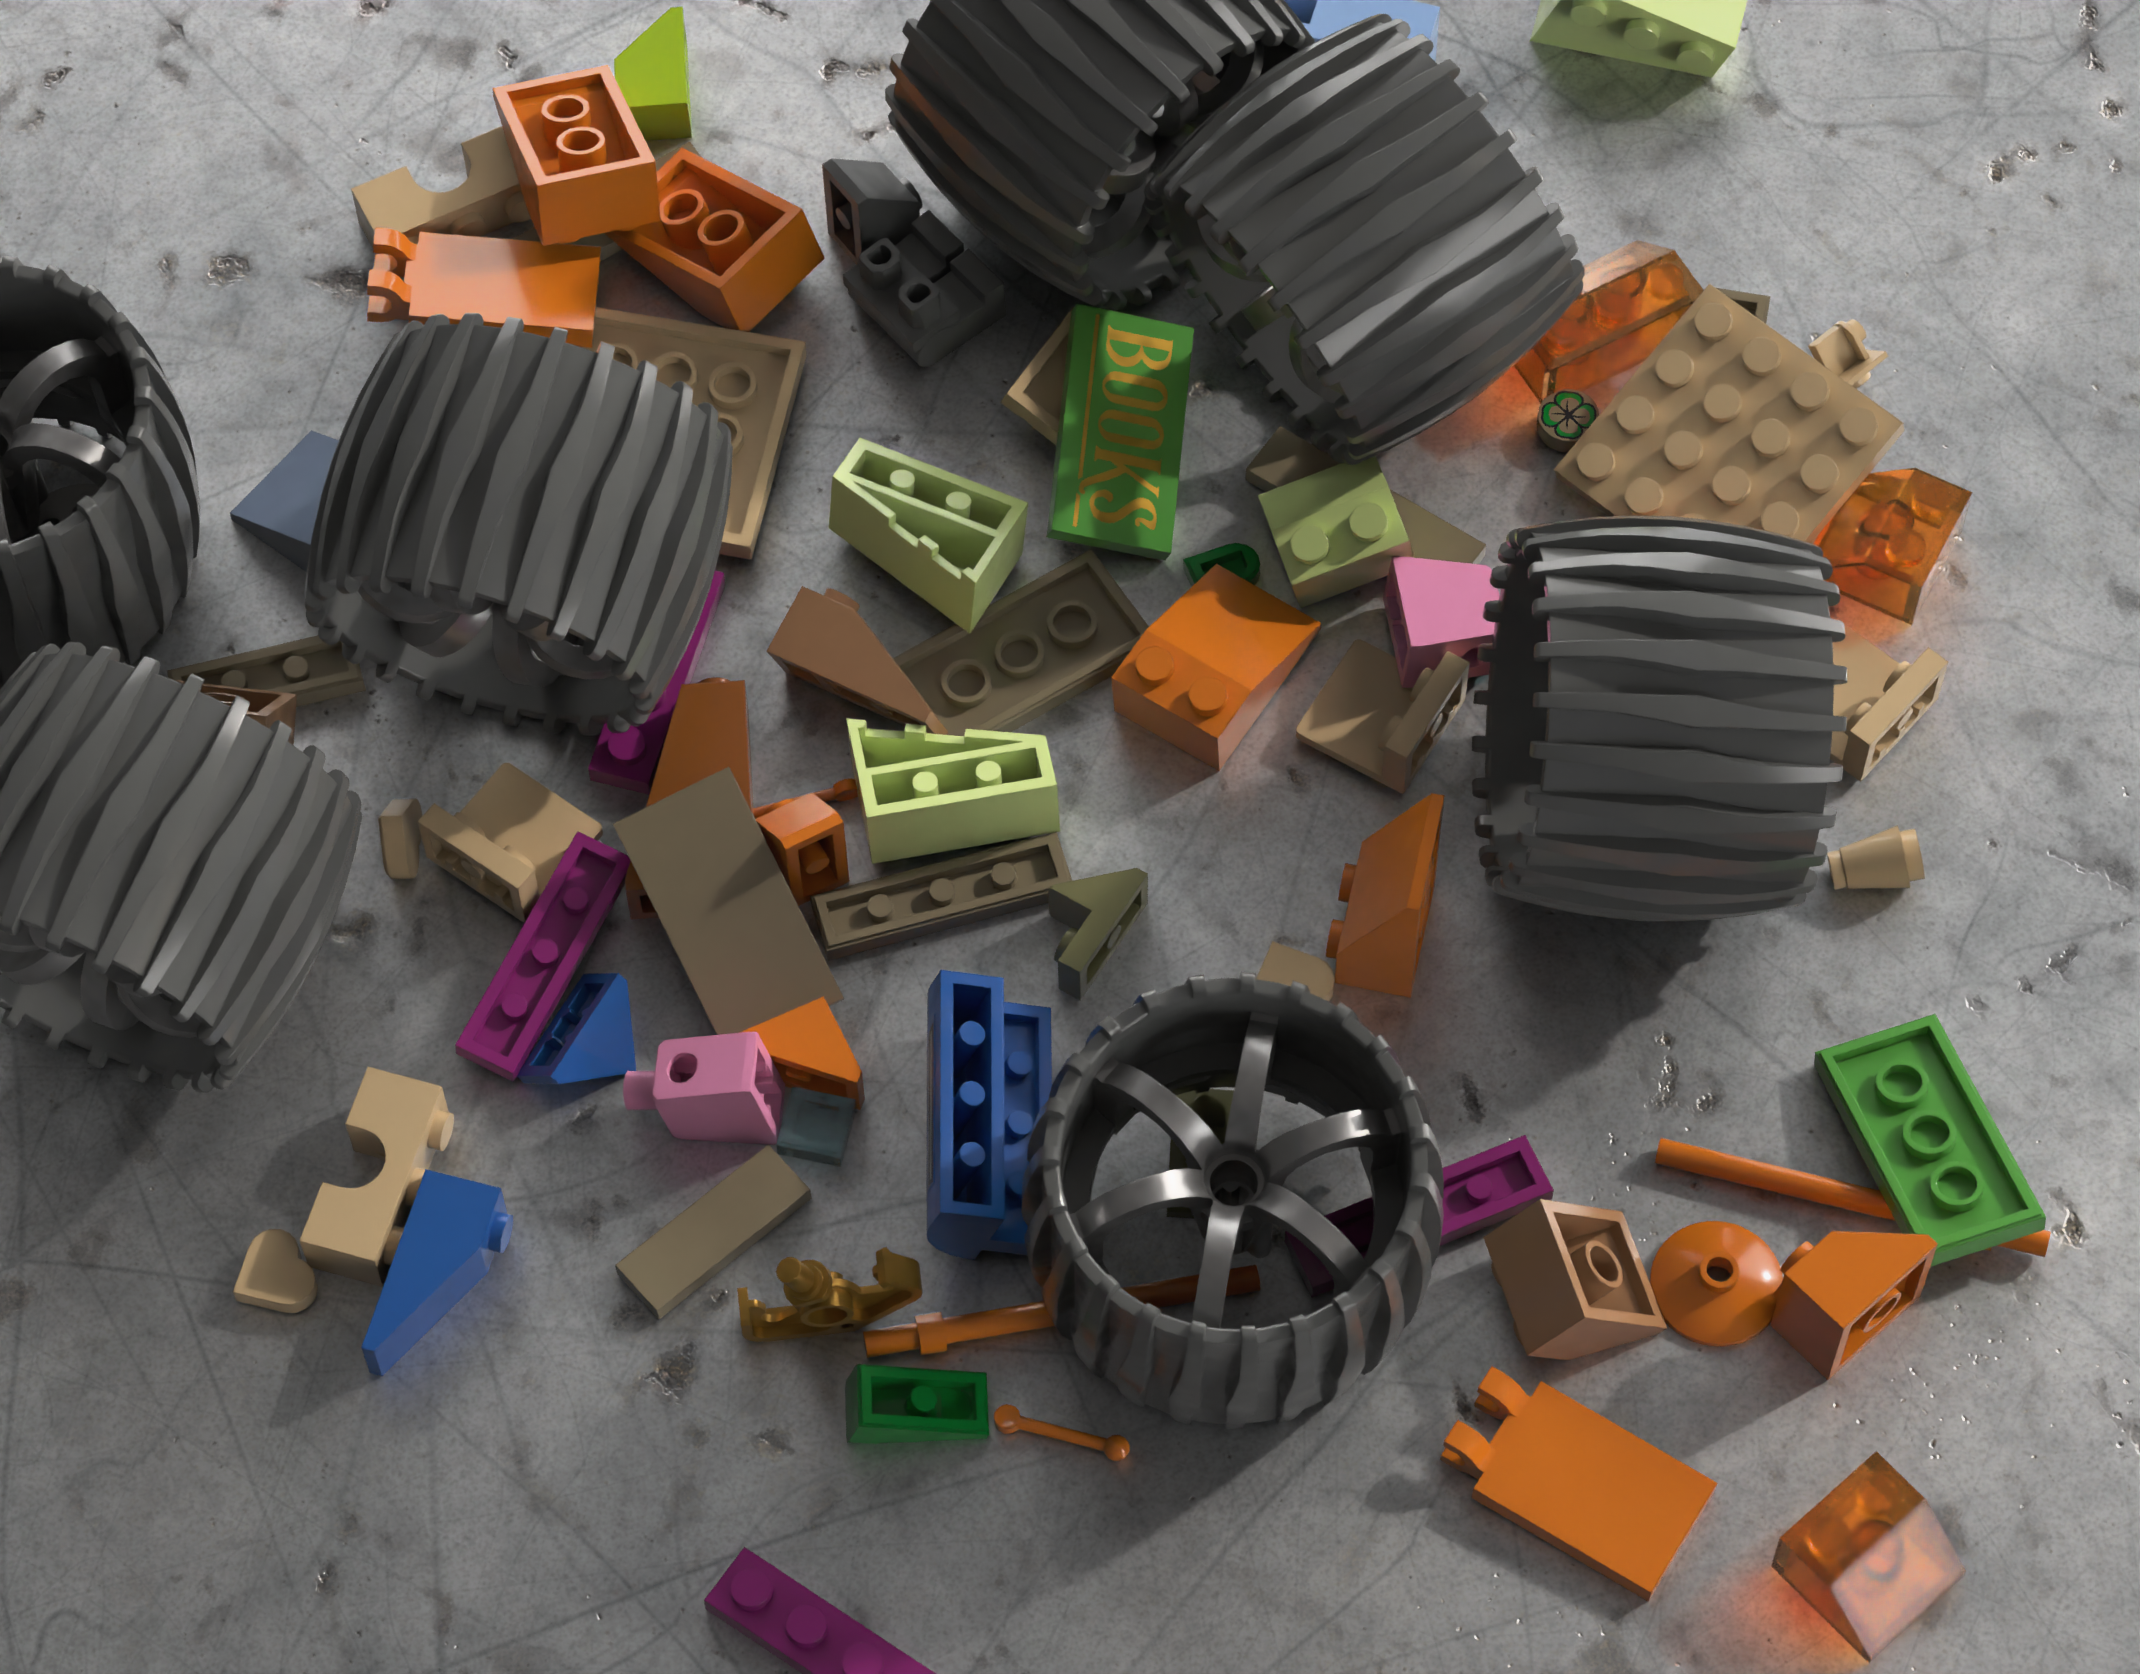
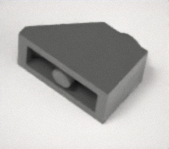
[822,158,922,265]

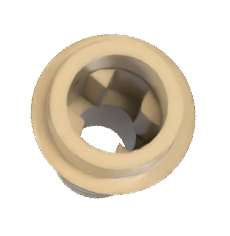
[1827,825,1925,890]

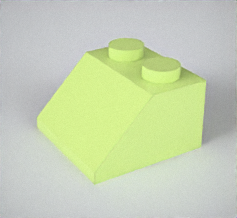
[1258,456,1415,608]

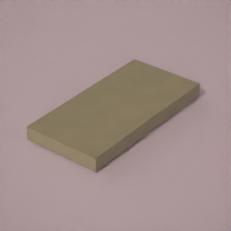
[894,549,1149,736]
[613,767,844,1035]

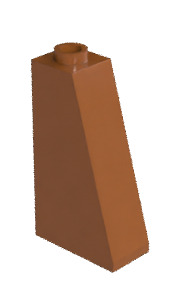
[625,677,753,920]

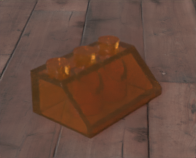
[1514,240,1704,404]

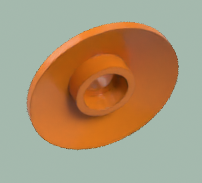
[1650,1221,1783,1347]

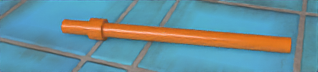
[1655,1138,2051,1257]
[863,1265,1261,1358]

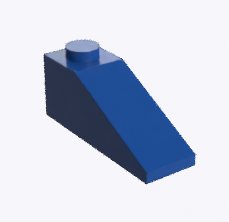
[361,1169,513,1376]

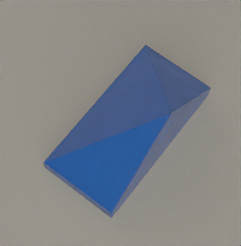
[517,973,637,1084]

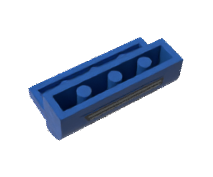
[926,970,1052,1260]

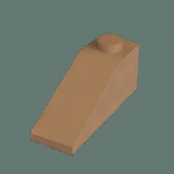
[767,586,948,735]

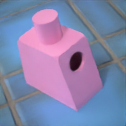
[1383,556,1500,688]
[623,1032,785,1145]

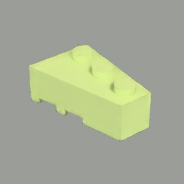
[1530,0,1747,78]
[829,438,1028,633]
[846,719,1060,864]

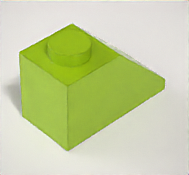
[614,6,692,141]

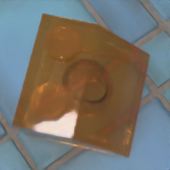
[1814,468,1972,625]
[1771,1451,1966,1663]

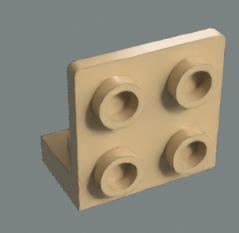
[1830,623,1948,782]
[1296,639,1470,794]
[418,763,603,923]

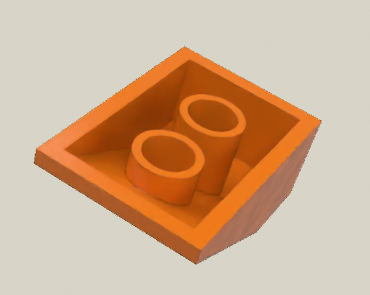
[492,65,661,246]
[604,148,825,332]
[1111,564,1321,771]
[1326,793,1445,998]

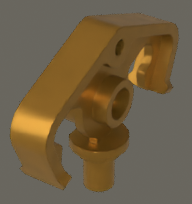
[737,1247,923,1342]

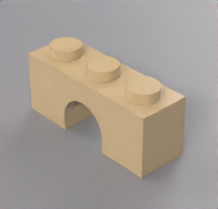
[351,126,531,255]
[299,1067,454,1287]

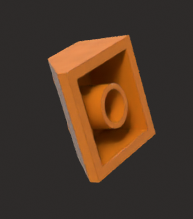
[1770,1231,1938,1380]

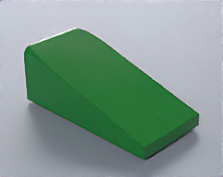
[845,1364,989,1444]

